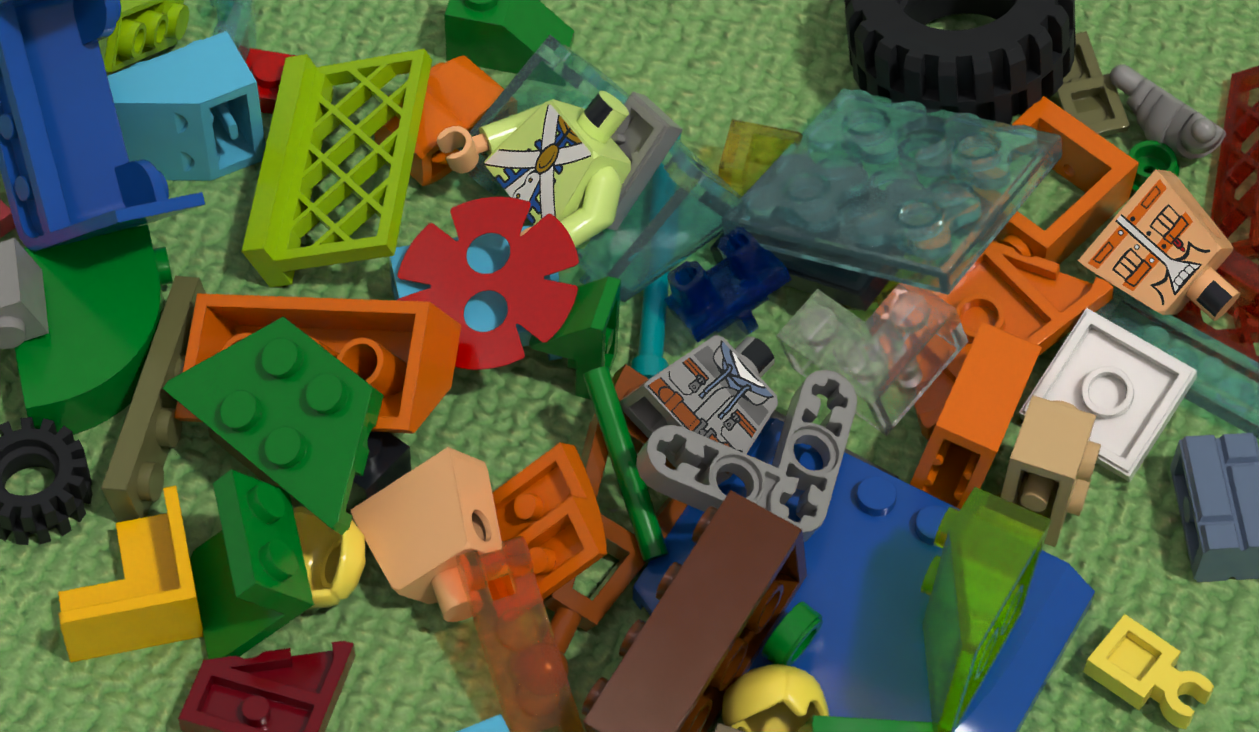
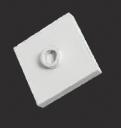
[1019,308,1197,482]

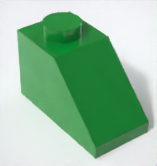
[444,0,574,82]

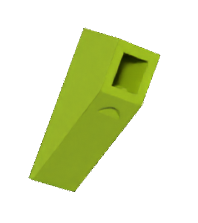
[98,0,189,73]

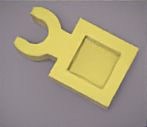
[1083,614,1214,729]

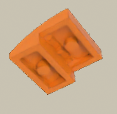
[479,442,607,625]

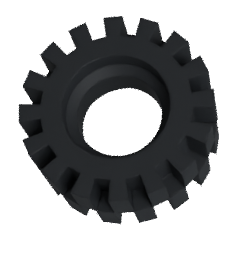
[0,417,93,545]

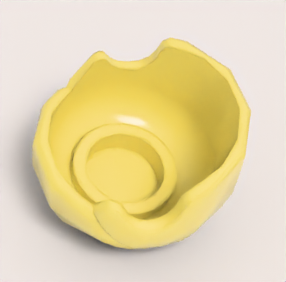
[293,506,366,609]
[722,664,829,732]

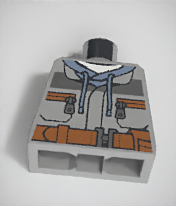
[619,335,778,485]

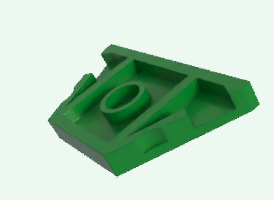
[162,317,384,535]

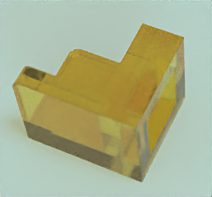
[717,119,803,207]

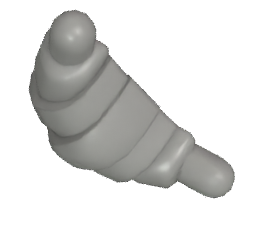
[1110,65,1226,159]

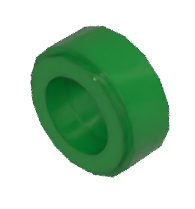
[761,601,823,666]

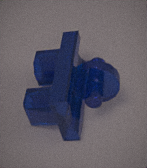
[664,226,792,343]

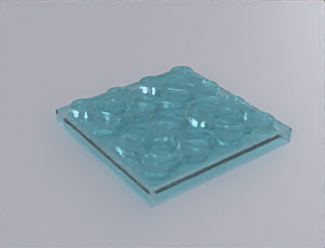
[722,88,1062,295]

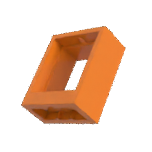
[944,96,1139,264]

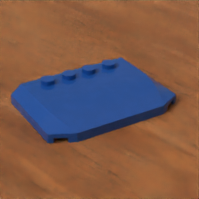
[632,418,1095,732]

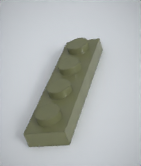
[101,276,206,522]

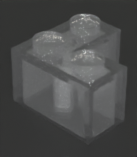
[776,275,968,436]

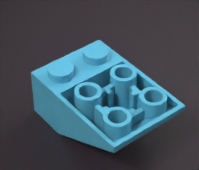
[107,31,265,181]

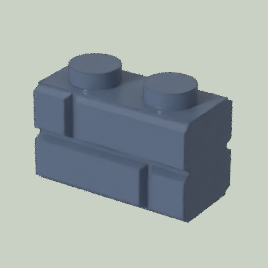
[1170,433,1259,582]

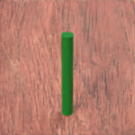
[583,366,669,562]

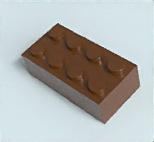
[582,490,807,732]

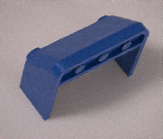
[0,0,205,251]

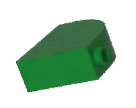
[14,224,173,435]

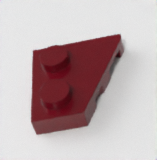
[178,641,355,732]

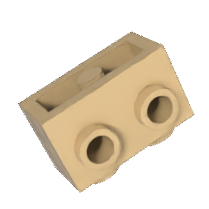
[994,395,1102,547]

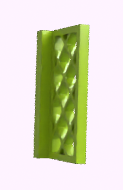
[241,49,432,288]

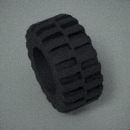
[844,0,1076,134]

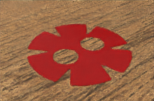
[397,197,579,370]

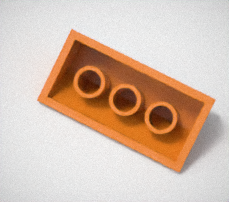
[174,293,462,434]

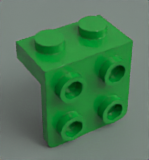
[190,469,314,659]

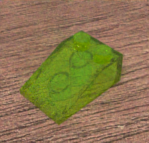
[921,487,1051,732]

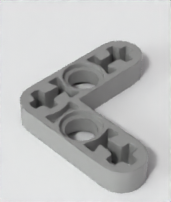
[636,370,857,542]

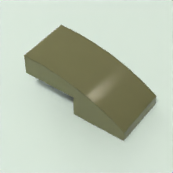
[1049,31,1130,137]

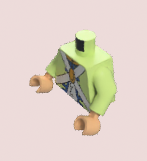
[437,91,631,249]

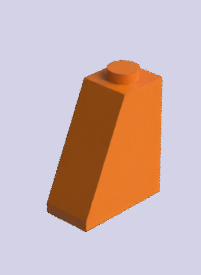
[910,321,1042,514]

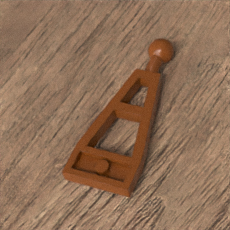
[515,364,687,698]

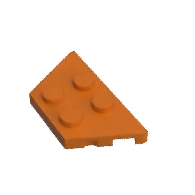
[890,238,1114,441]

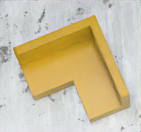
[58,485,204,663]

